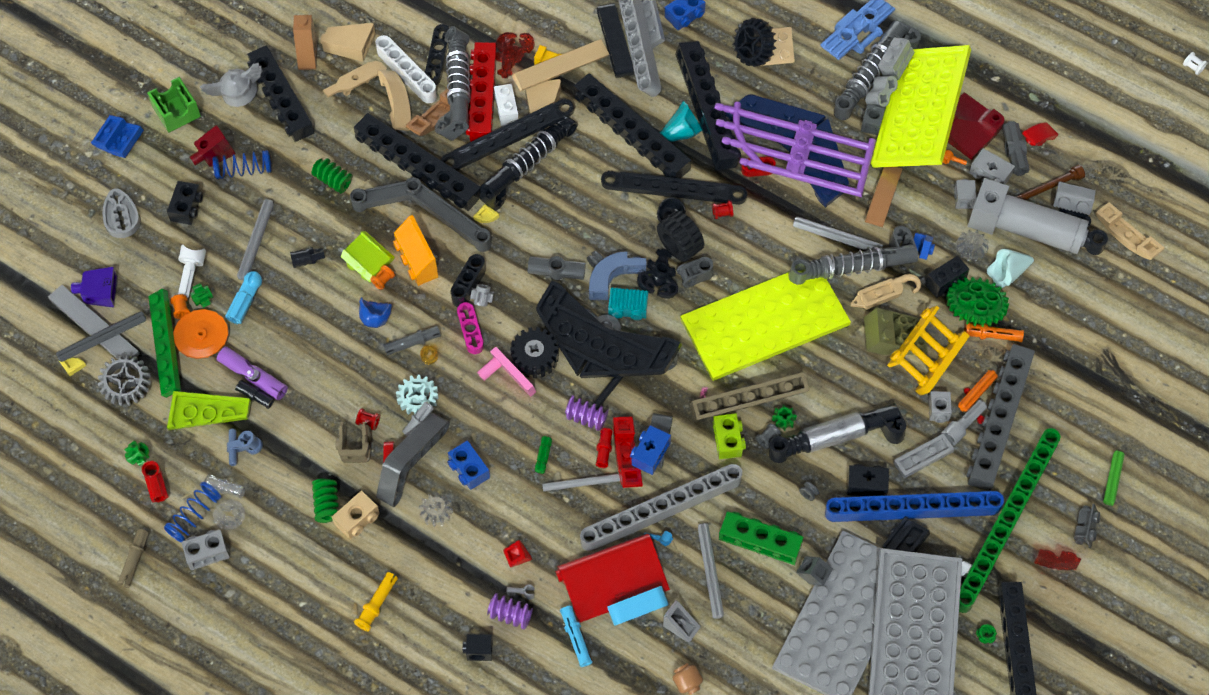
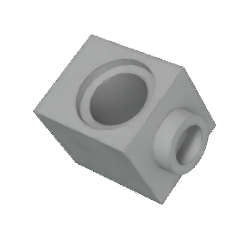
[954,179,977,209]
[928,391,952,423]

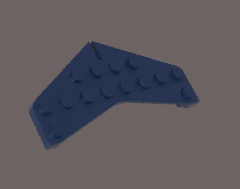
[725,94,849,208]

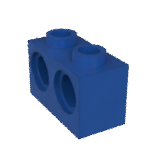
[665,0,706,30]
[447,440,490,490]

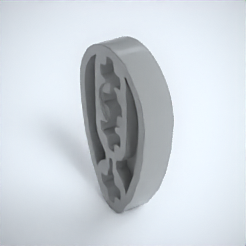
[103,189,140,238]

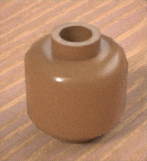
[672,663,703,695]

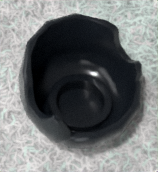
[656,197,686,222]

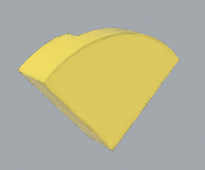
[473,204,499,223]
[59,358,86,376]

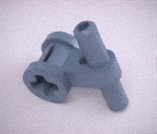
[227,429,263,466]

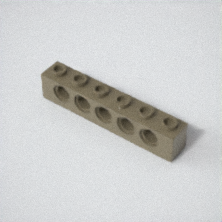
[689,372,809,422]

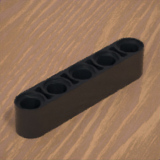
[597,3,634,78]

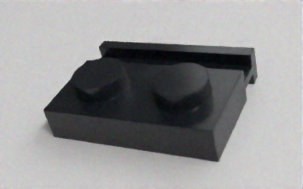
[882,516,930,553]

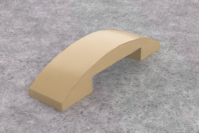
[377,70,411,131]
[1096,202,1165,260]

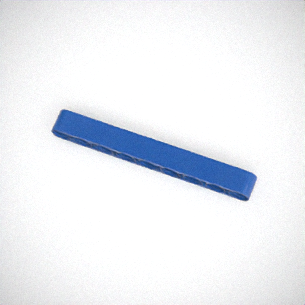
[825,491,1004,522]

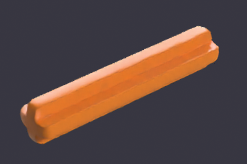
[958,370,998,412]

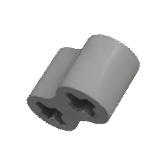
[865,76,898,107]

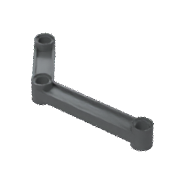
[350,177,491,252]

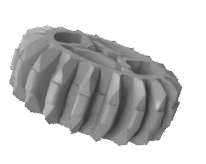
[98,354,151,406]

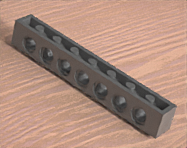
[966,344,1035,491]

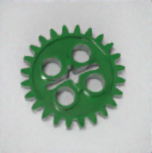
[946,277,1009,327]

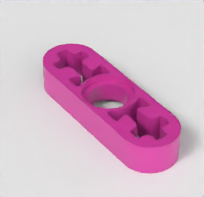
[457,302,484,354]

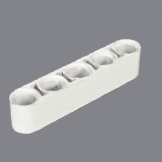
[375,35,437,103]

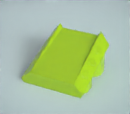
[341,231,395,283]

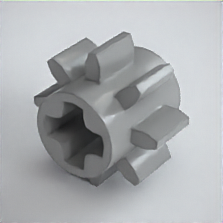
[470,284,494,307]

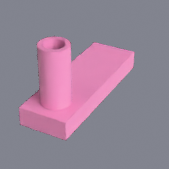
[477,347,536,397]

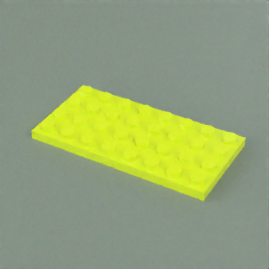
[871,45,971,168]
[680,271,851,381]

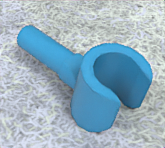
[644,531,673,546]

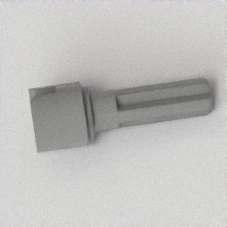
[941,400,987,446]

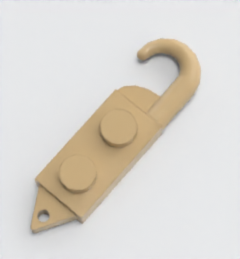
[850,274,921,310]

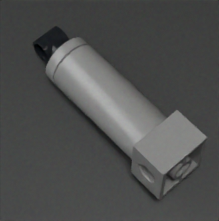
[968,178,1108,255]

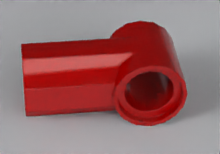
[142,461,169,503]

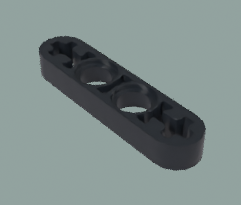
[425,24,449,85]

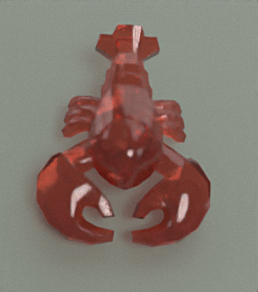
[496,32,535,78]

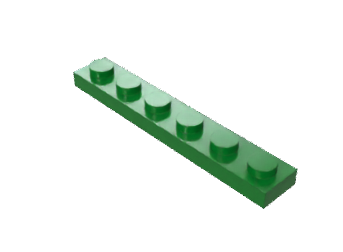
[148,288,181,398]

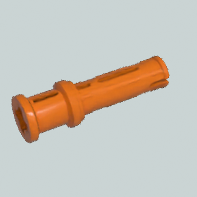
[964,322,1024,342]

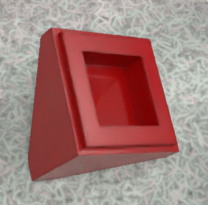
[503,540,532,568]

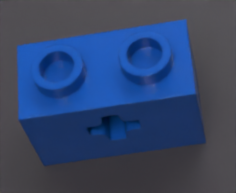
[630,425,671,475]

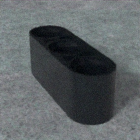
[450,254,486,307]

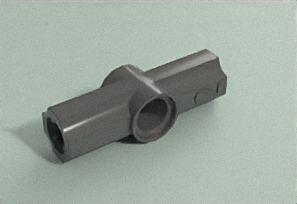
[1002,121,1030,176]
[527,256,586,280]

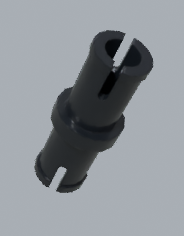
[235,380,275,409]

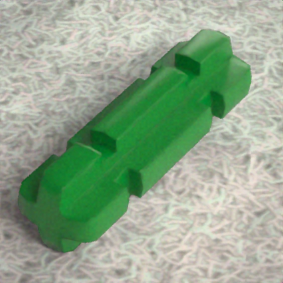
[535,436,552,474]

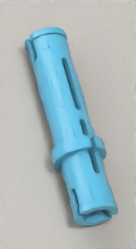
[560,606,592,667]

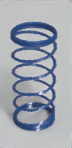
[213,150,271,179]
[164,482,221,542]

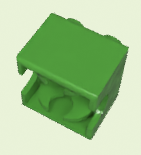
[147,77,201,133]

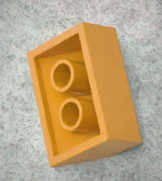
[393,215,438,286]

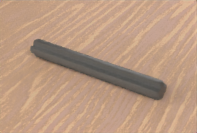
[56,311,146,362]

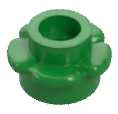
[976,624,997,644]

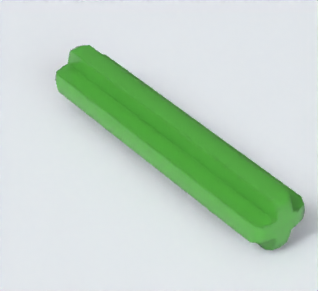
[1103,451,1125,506]

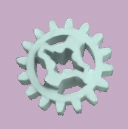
[396,375,439,415]

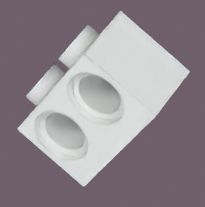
[494,84,518,127]

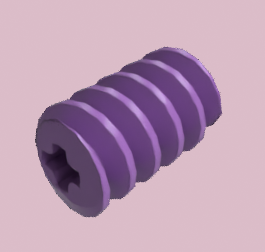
[565,395,609,431]
[487,593,533,630]

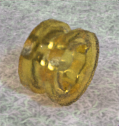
[420,345,438,365]

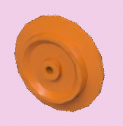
[173,309,228,359]

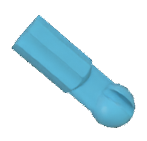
[225,271,262,325]

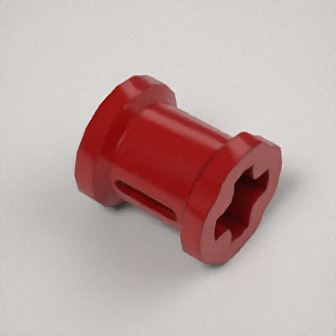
[712,200,734,219]
[355,408,380,431]

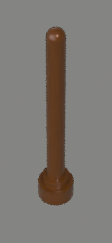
[1016,164,1085,200]

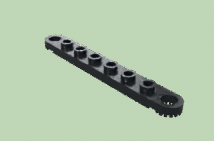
[441,98,574,171]
[601,170,747,205]

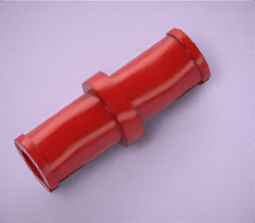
[595,428,613,468]

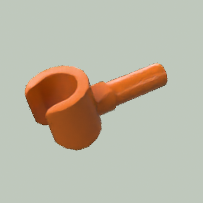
[943,150,967,165]

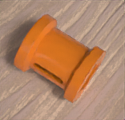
[370,265,395,290]
[170,294,190,319]

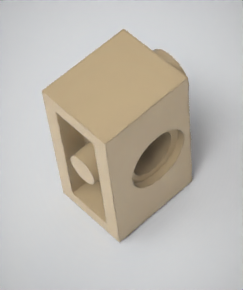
[332,490,380,540]

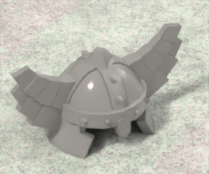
[200,63,262,107]

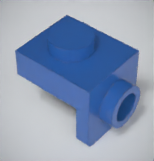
[914,232,935,260]

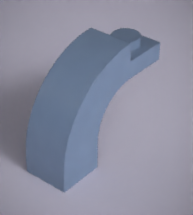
[589,252,646,300]

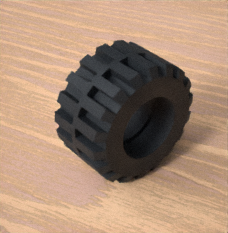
[657,211,705,262]

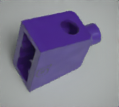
[71,267,117,307]

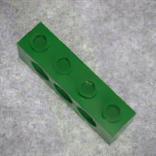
[719,511,804,565]

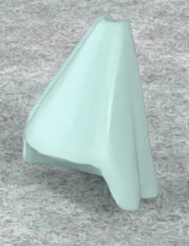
[987,249,1034,288]

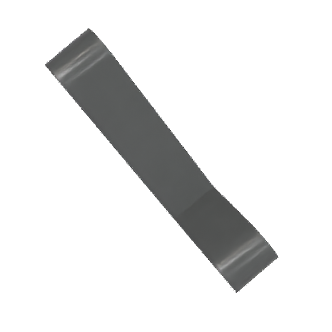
[376,413,450,507]

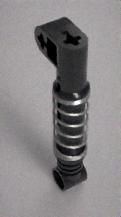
[480,117,578,211]

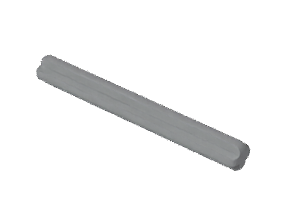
[237,199,274,281]
[793,216,883,251]
[698,523,724,619]

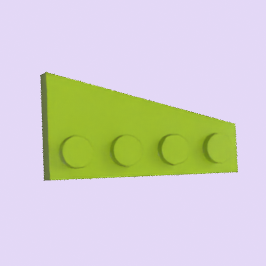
[167,391,251,430]

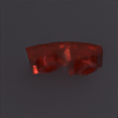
[1034,549,1081,570]

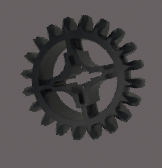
[732,18,777,67]

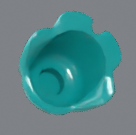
[660,101,702,142]

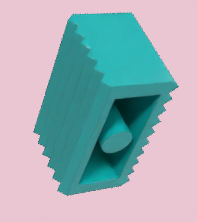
[608,287,648,320]

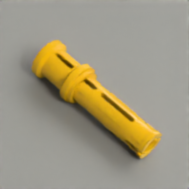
[354,572,398,631]

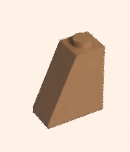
[293,15,317,70]

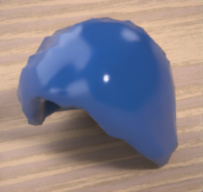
[359,297,392,328]

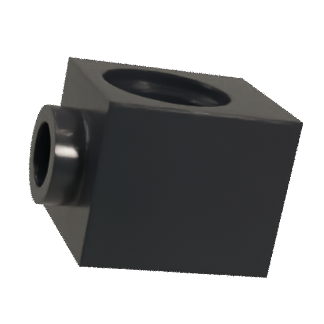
[462,634,493,661]

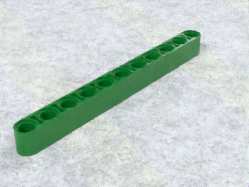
[959,428,1061,613]

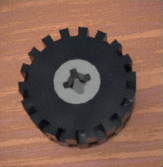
[510,327,559,378]

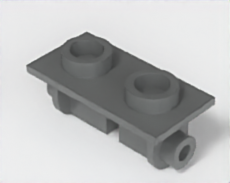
[1074,504,1100,548]

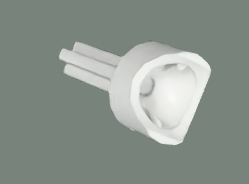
[178,245,206,299]

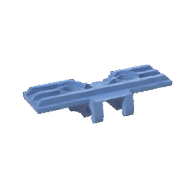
[820,0,895,60]

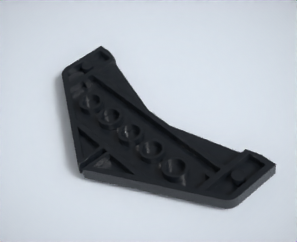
[536,281,682,378]

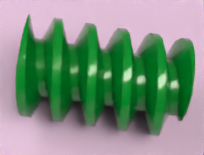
[311,158,353,194]
[312,479,339,523]

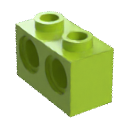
[713,413,746,460]

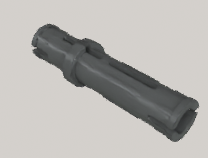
[383,325,441,356]

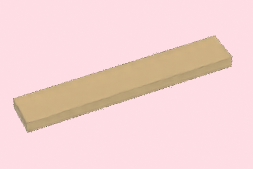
[512,39,609,92]

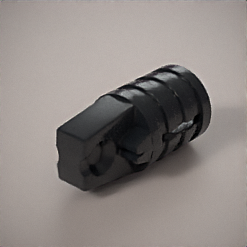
[290,247,325,268]

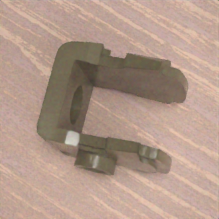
[335,422,371,463]

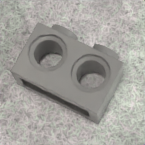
[181,530,230,570]

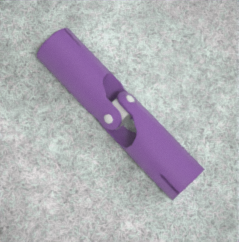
[217,347,288,400]

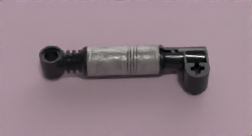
[769,403,906,463]

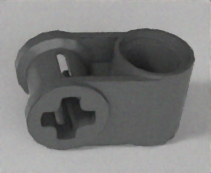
[676,257,713,288]

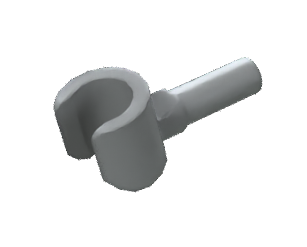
[507,584,535,600]

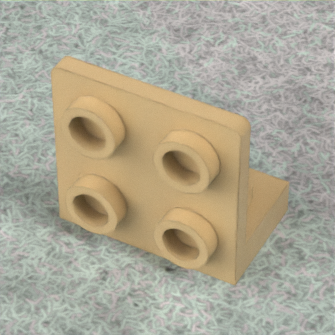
[761,27,794,66]

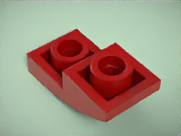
[1022,122,1059,146]

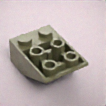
[864,308,927,355]

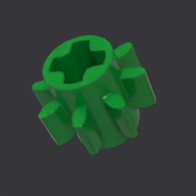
[190,284,213,308]
[772,405,797,431]
[124,441,150,466]

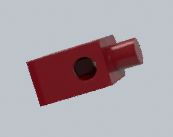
[189,125,236,167]

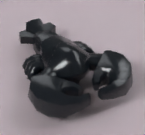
[637,249,679,299]

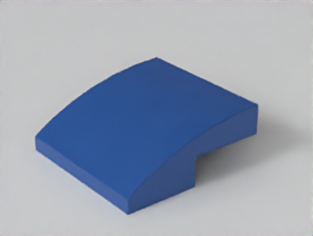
[91,115,144,158]

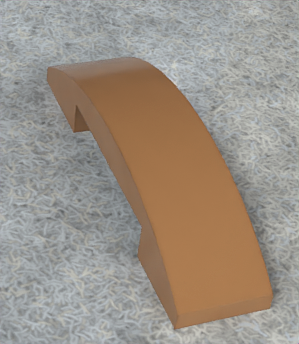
[406,89,450,136]

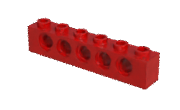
[466,42,497,142]

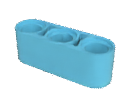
[607,586,669,626]

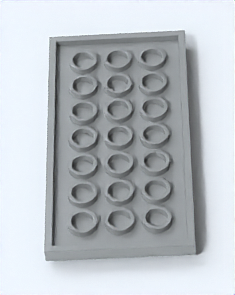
[772,531,881,695]
[868,548,962,695]

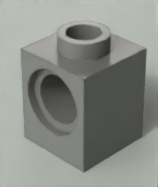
[861,104,885,136]
[796,556,833,586]

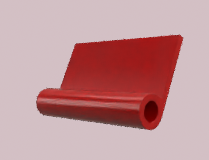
[555,533,670,623]

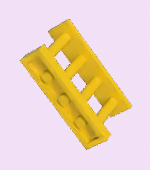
[887,306,970,396]

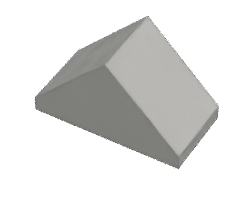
[663,600,701,643]

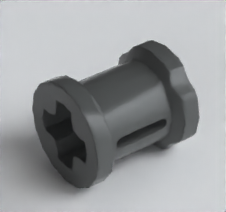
[756,423,782,449]

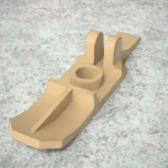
[323,60,387,97]

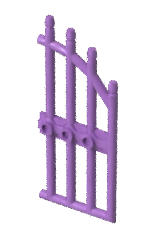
[715,102,876,197]

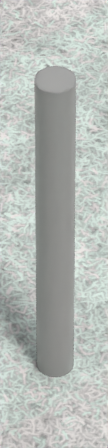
[542,473,620,492]

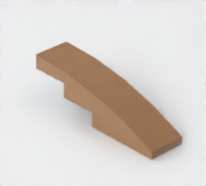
[865,167,903,227]

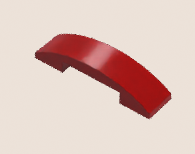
[613,417,643,488]

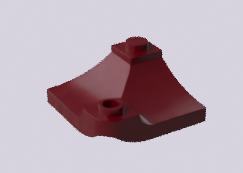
[948,92,1005,160]

